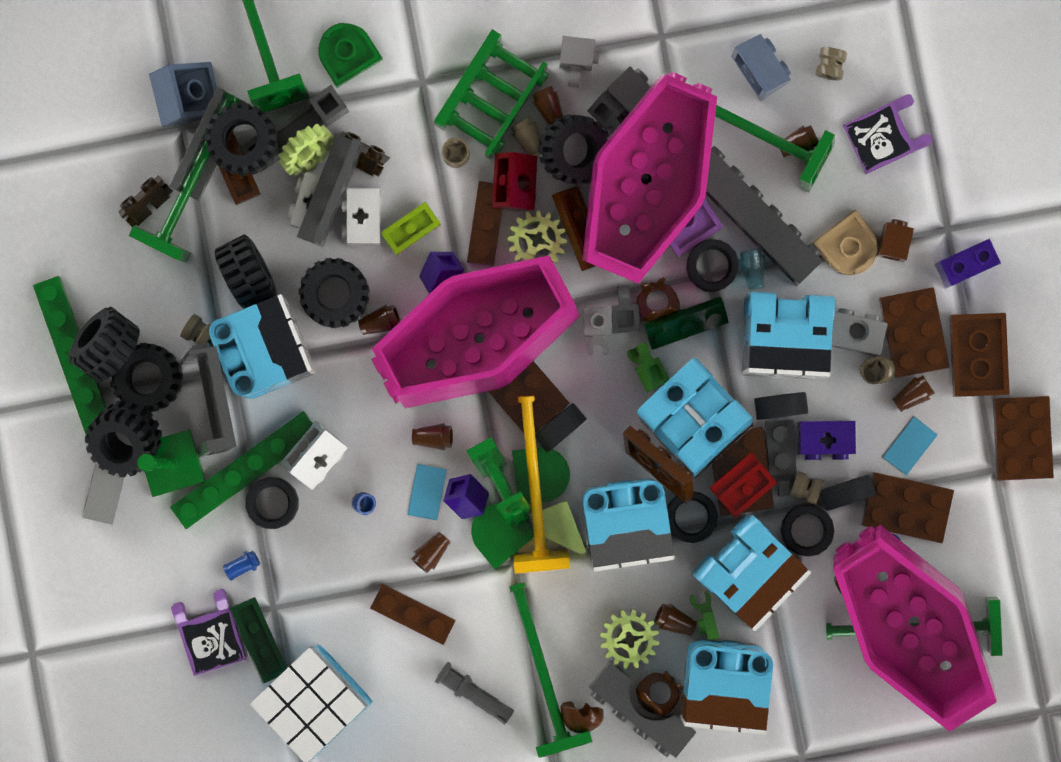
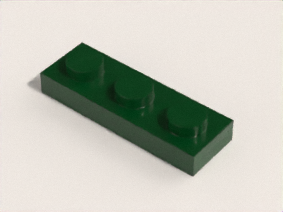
[643,296,729,350]
[229,597,287,684]

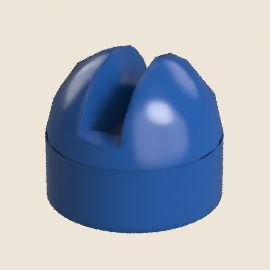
[351,492,376,515]

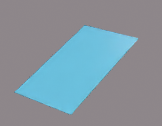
[883,417,938,476]
[408,464,447,520]

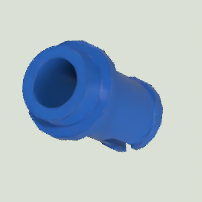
[223,550,260,581]

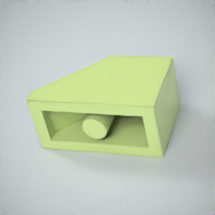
[543,500,586,554]

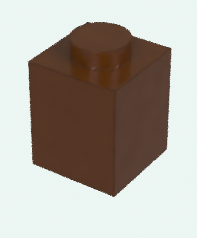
[876,219,914,263]

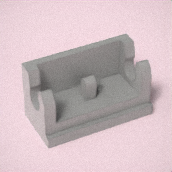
[82,463,125,525]

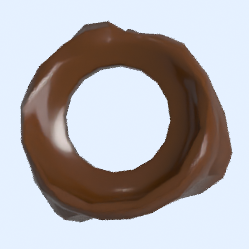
[637,277,680,322]
[636,671,684,717]

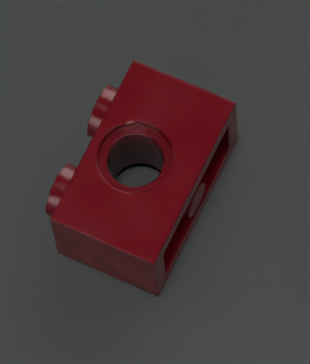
[492,152,538,212]

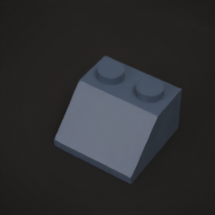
[731,34,791,101]
[149,62,217,127]

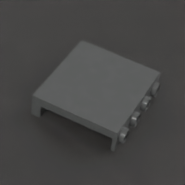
[180,343,236,457]

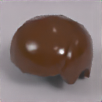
[560,701,604,733]

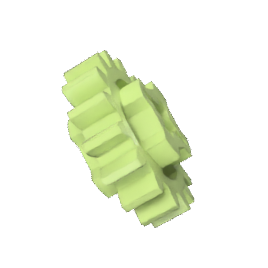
[278,124,335,176]
[508,210,567,263]
[600,609,659,669]

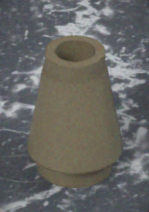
[511,117,542,156]

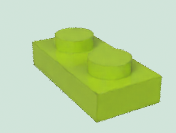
[381,201,441,256]

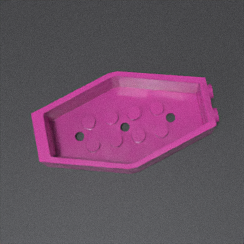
[582,72,717,284]
[371,255,580,409]
[833,525,997,732]

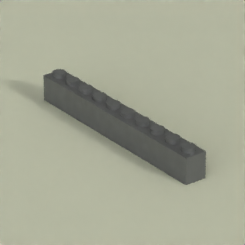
[607,66,823,286]

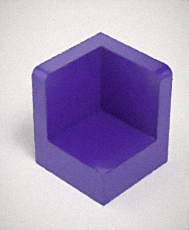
[419,252,464,294]
[443,474,489,519]

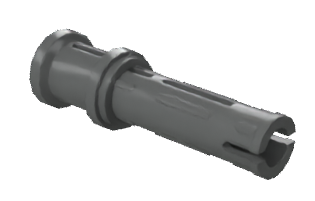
[434,662,514,725]

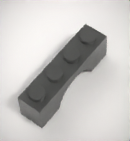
[241,85,349,173]
[589,660,696,758]

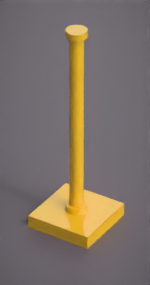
[514,395,570,574]

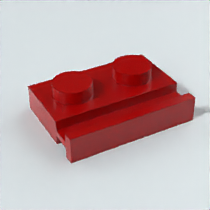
[709,452,777,518]

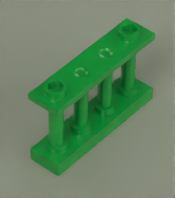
[434,29,549,159]
[466,437,532,526]

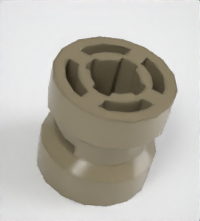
[815,47,847,81]
[442,138,470,168]
[180,314,218,345]
[860,356,895,385]
[790,471,824,506]

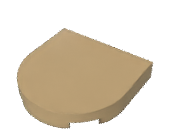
[812,209,878,275]

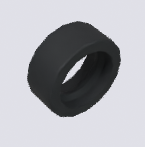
[686,239,739,292]
[754,392,808,420]
[535,403,587,452]
[820,475,876,511]
[245,477,299,529]
[667,491,718,543]
[780,504,835,557]

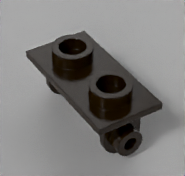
[339,132,390,177]
[118,175,173,227]

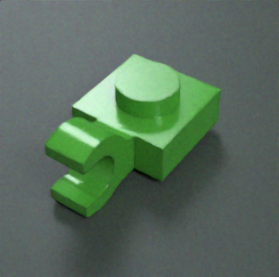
[627,342,670,393]
[690,591,719,640]

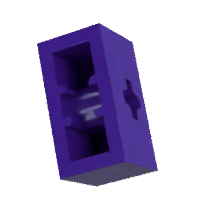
[935,238,1001,288]
[797,421,856,460]

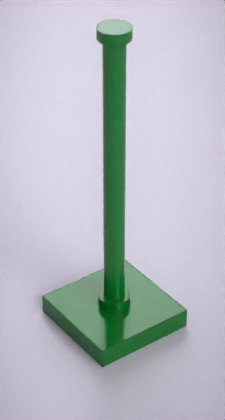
[242,0,310,113]
[129,92,240,263]
[715,105,835,193]
[137,429,206,497]
[509,582,593,758]
[826,597,1003,656]

